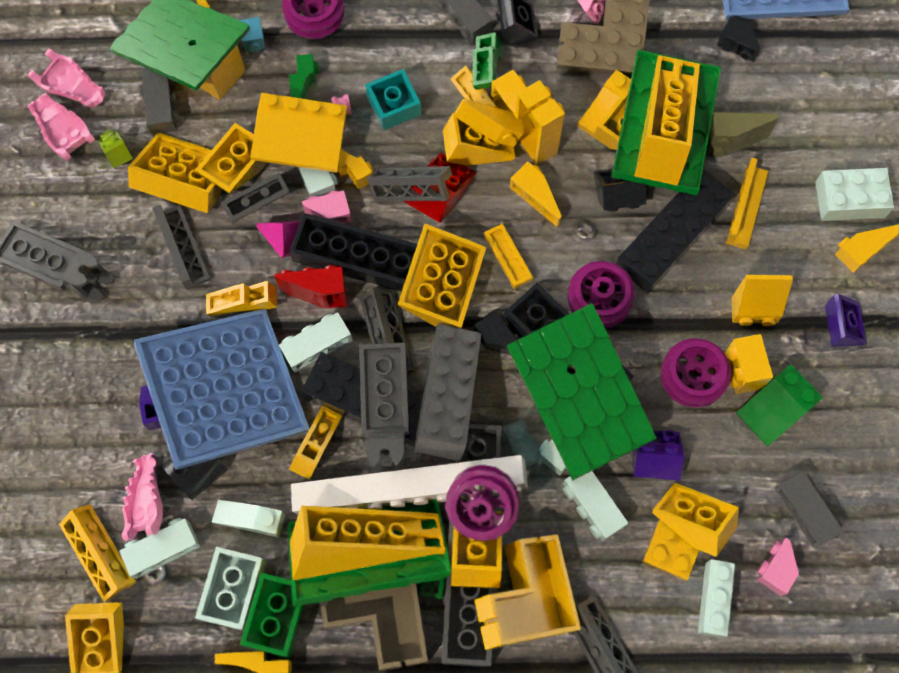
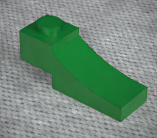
[473,32,501,90]
[289,54,319,99]

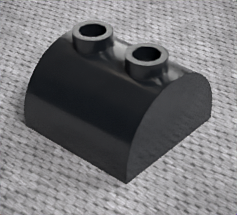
[496,0,538,44]
[162,458,227,500]

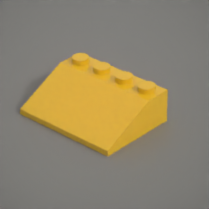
[251,93,347,172]
[128,132,222,213]
[398,223,486,328]

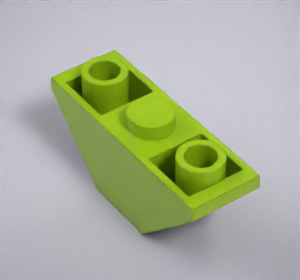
[98,130,133,169]

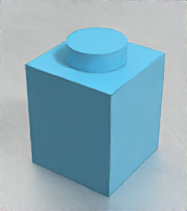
[239,17,266,52]

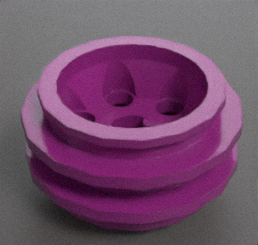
[282,0,345,39]
[567,261,636,328]
[660,338,731,408]
[445,465,520,541]

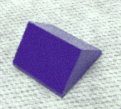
[825,294,867,347]

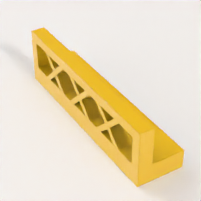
[725,157,768,249]
[59,504,136,603]

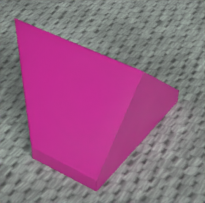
[256,221,300,258]

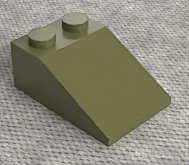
[706,112,779,157]

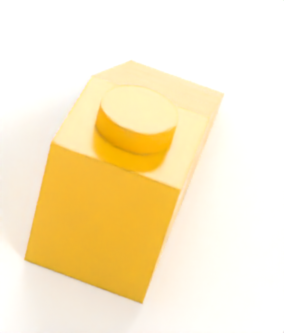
[454,99,524,147]
[509,161,562,227]
[835,224,899,273]
[289,405,343,480]

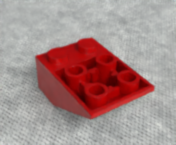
[404,152,477,223]
[274,265,348,309]

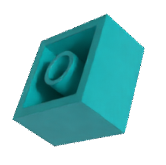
[365,69,422,131]

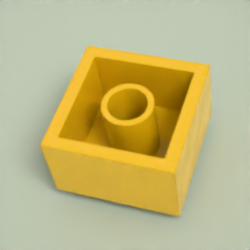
[725,334,773,394]

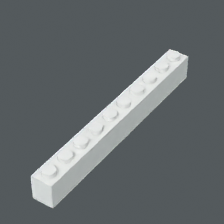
[291,455,528,515]

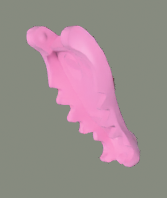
[27,49,105,108]
[28,93,95,161]
[122,453,163,541]

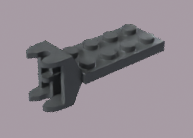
[0,221,115,302]
[359,343,409,473]

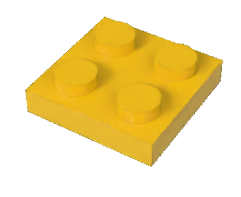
[642,519,699,581]

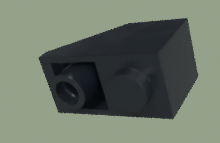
[717,16,761,62]
[474,311,520,355]

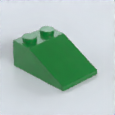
[736,364,823,447]

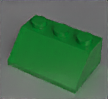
[240,573,306,659]

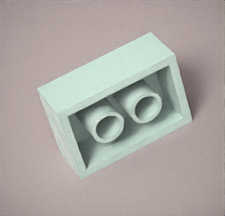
[815,168,894,221]
[195,547,266,631]

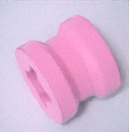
[331,94,352,115]

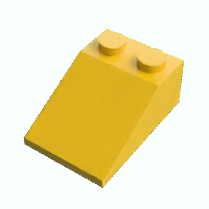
[442,113,516,166]
[195,123,268,194]
[731,275,793,326]
[653,483,739,557]
[451,511,502,588]
[65,602,124,673]

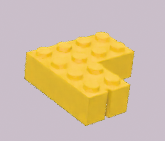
[491,70,565,166]
[475,534,581,650]

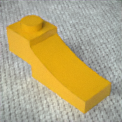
[577,70,631,138]
[337,149,374,190]
[206,281,278,317]
[215,651,291,673]

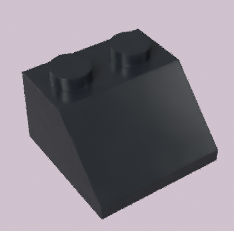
[593,169,646,212]

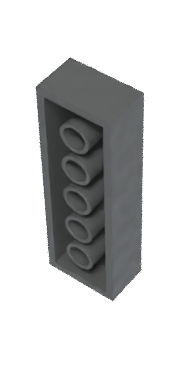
[414,324,481,461]

